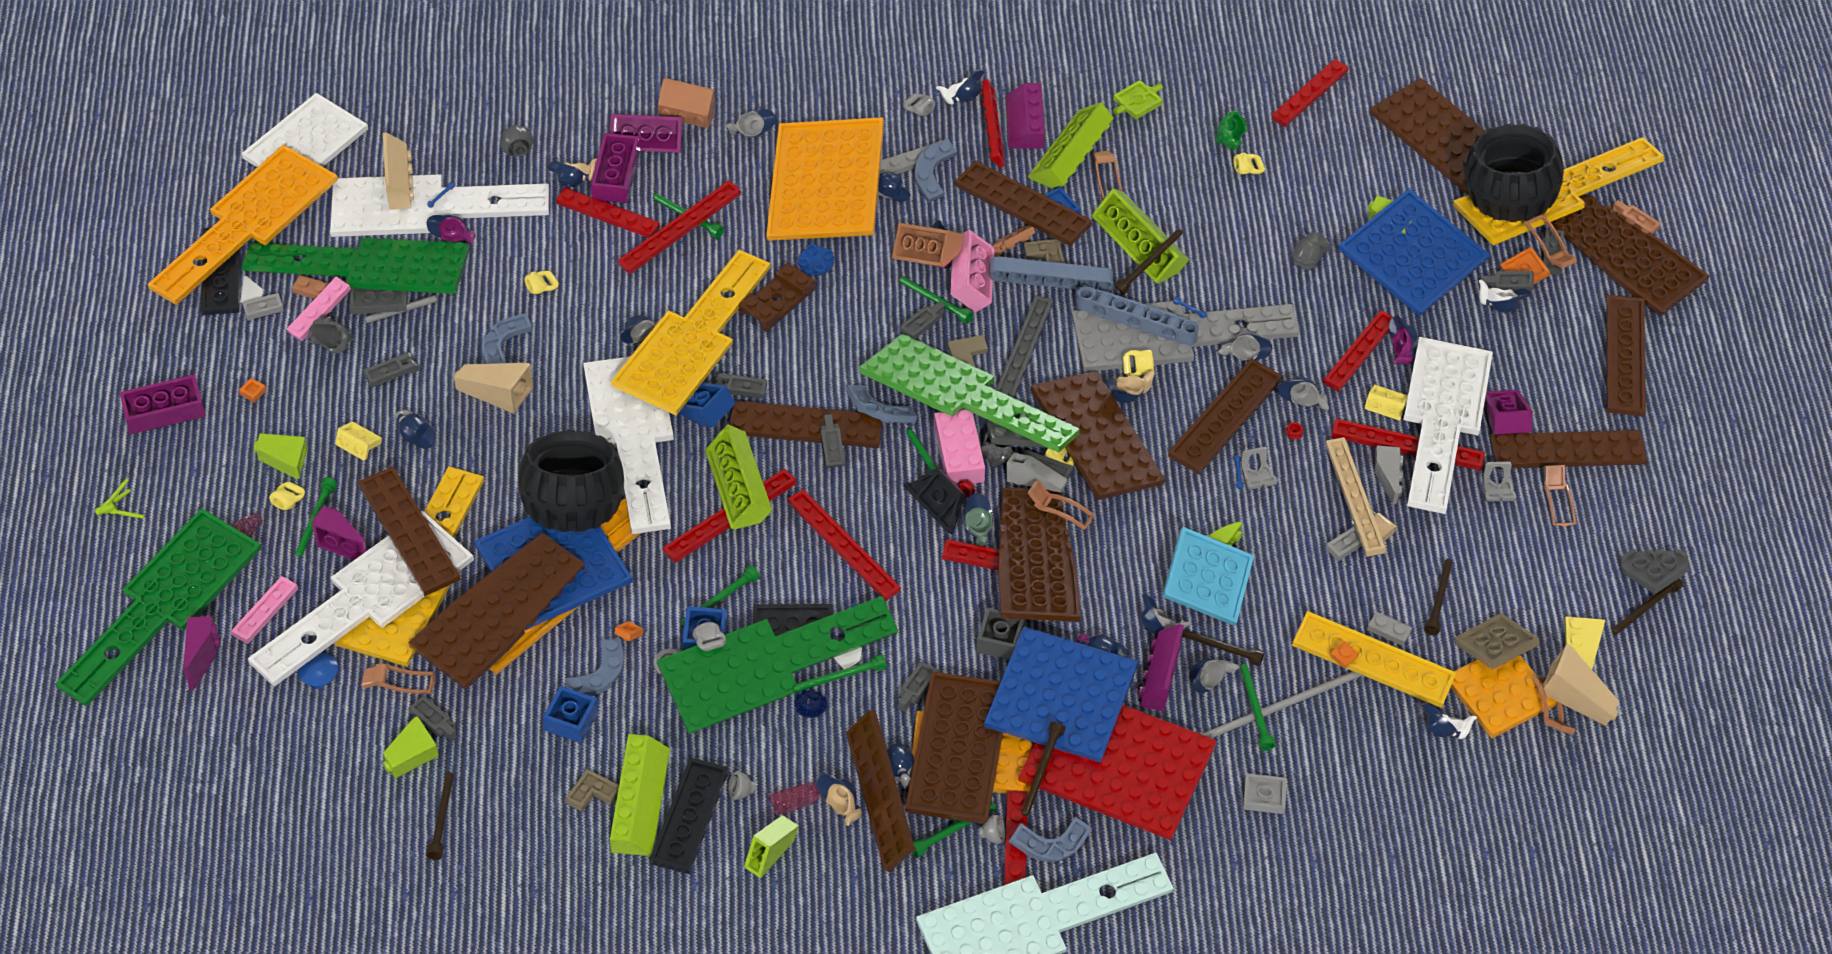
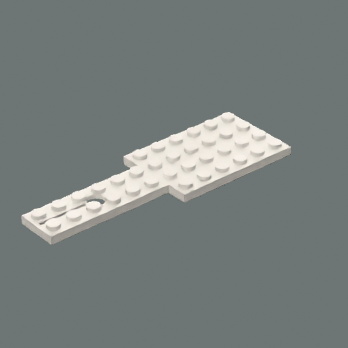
[330,174,549,237]
[1403,337,1493,514]
[583,356,674,534]
[248,511,474,687]

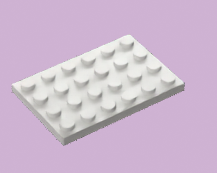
[242,93,368,167]

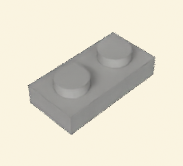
[242,293,284,320]
[1325,526,1362,561]
[1367,612,1412,646]

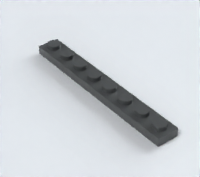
[996,295,1053,398]

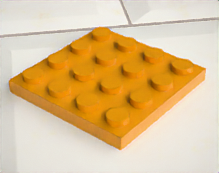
[1450,655,1557,739]

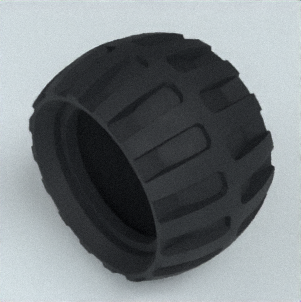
[1465,123,1564,222]
[518,430,624,532]

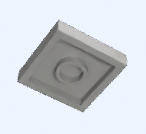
[1243,773,1287,814]

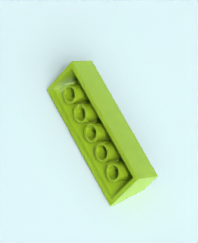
[1028,102,1113,188]
[1091,188,1190,284]
[705,425,772,530]
[610,734,670,856]

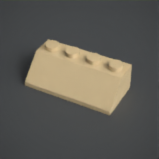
[383,133,414,210]

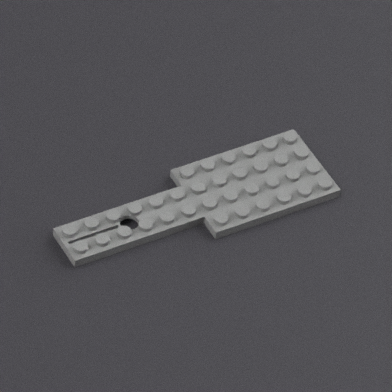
[1072,301,1299,372]

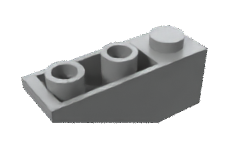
[1374,445,1403,504]
[1007,453,1068,492]

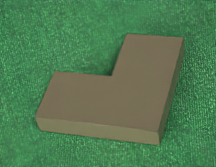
[1023,239,1065,263]
[947,335,988,367]
[565,769,619,812]

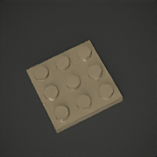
[1454,613,1540,670]

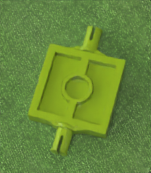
[1113,80,1163,120]

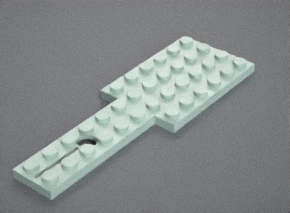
[916,853,1174,954]

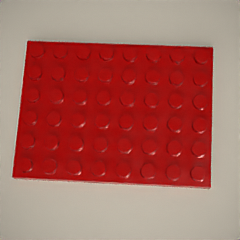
[1018,705,1217,840]

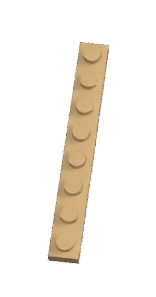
[1326,437,1386,557]

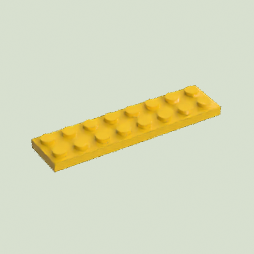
[1292,611,1456,708]

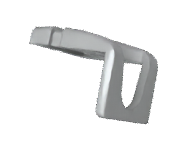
[1241,447,1278,490]
[1483,462,1517,502]

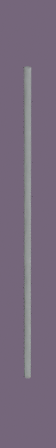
[1201,671,1363,738]

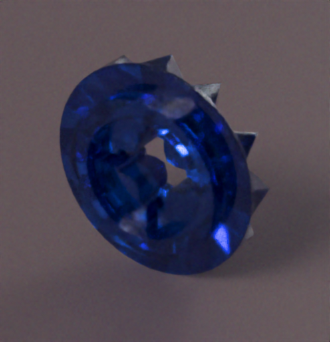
[795,688,827,718]

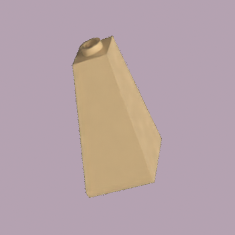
[454,363,533,414]
[1543,643,1619,726]

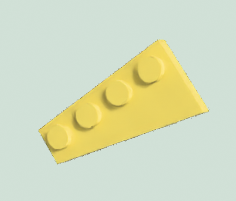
[1564,617,1605,669]

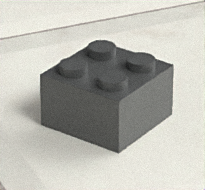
[976,607,1025,660]

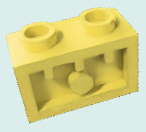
[1365,384,1408,420]
[335,421,382,460]

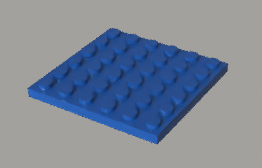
[1338,189,1490,317]
[474,517,633,630]
[984,627,1138,763]

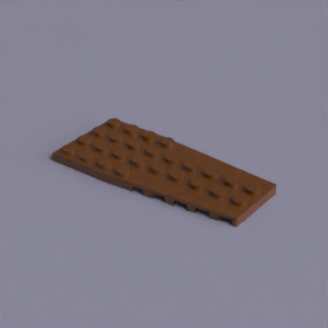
[1550,194,1710,316]
[998,487,1081,622]
[408,533,585,690]

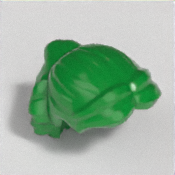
[1215,110,1247,151]

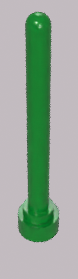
[653,194,724,239]
[899,276,974,324]
[906,429,938,471]
[295,477,338,557]
[681,565,760,626]
[794,654,887,692]
[1240,663,1276,751]
[912,803,996,858]

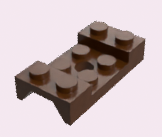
[739,262,815,332]

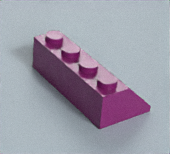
[1006,83,1045,149]
[610,114,683,153]
[1138,624,1184,712]

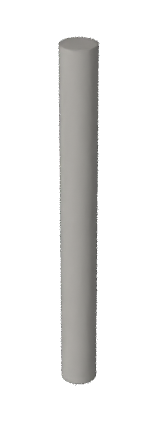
[364,295,437,324]

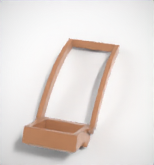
[1093,151,1123,200]
[1525,214,1577,269]
[1544,465,1576,527]
[1028,480,1094,530]
[361,663,435,694]
[1532,674,1576,735]

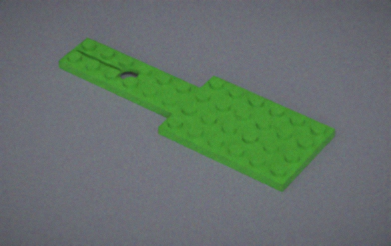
[859,334,1080,453]

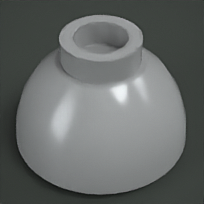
[728,771,755,800]
[979,815,1005,844]

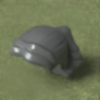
[1292,232,1331,270]
[308,317,350,354]
[981,432,1013,468]

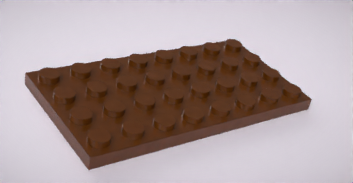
[1370,78,1486,194]
[1030,371,1166,500]
[905,672,1003,824]

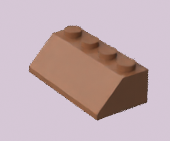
[892,223,964,267]

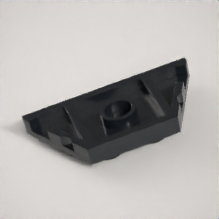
[903,468,965,534]

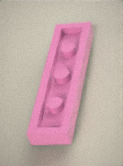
[287,277,351,342]
[231,576,298,644]

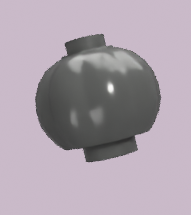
[500,125,534,157]

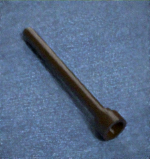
[1114,229,1183,295]
[1424,558,1453,636]
[1612,578,1683,635]
[1182,629,1264,667]
[1022,722,1066,816]
[426,772,454,860]

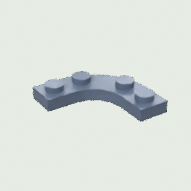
[915,139,957,203]
[482,313,532,364]
[846,385,917,424]
[565,638,624,696]
[1008,816,1092,862]

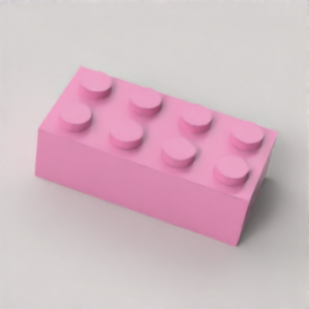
[950,229,994,312]
[934,409,985,485]

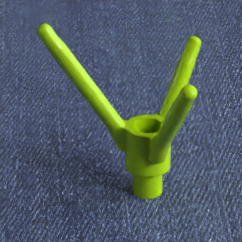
[95,478,144,519]

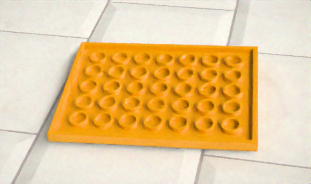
[766,117,884,241]

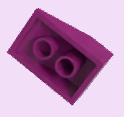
[1484,389,1533,434]
[311,506,367,560]
[183,616,221,690]

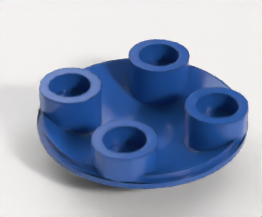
[798,244,834,275]
[298,653,339,689]

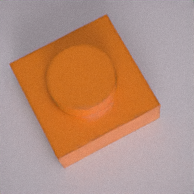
[239,378,267,403]
[615,621,643,641]
[1330,641,1359,669]

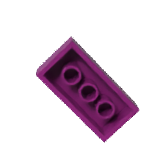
[591,133,640,203]
[119,374,206,435]

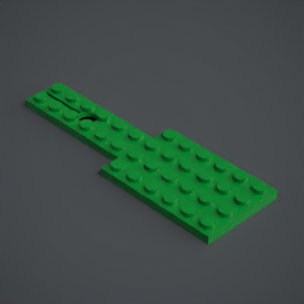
[242,237,470,294]
[55,508,262,707]
[656,596,898,735]

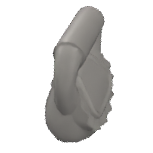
[903,94,935,117]
[693,622,726,651]

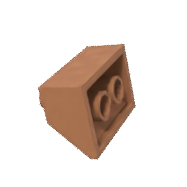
[658,78,715,128]

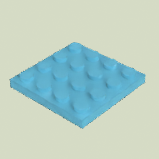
[1162,527,1254,626]

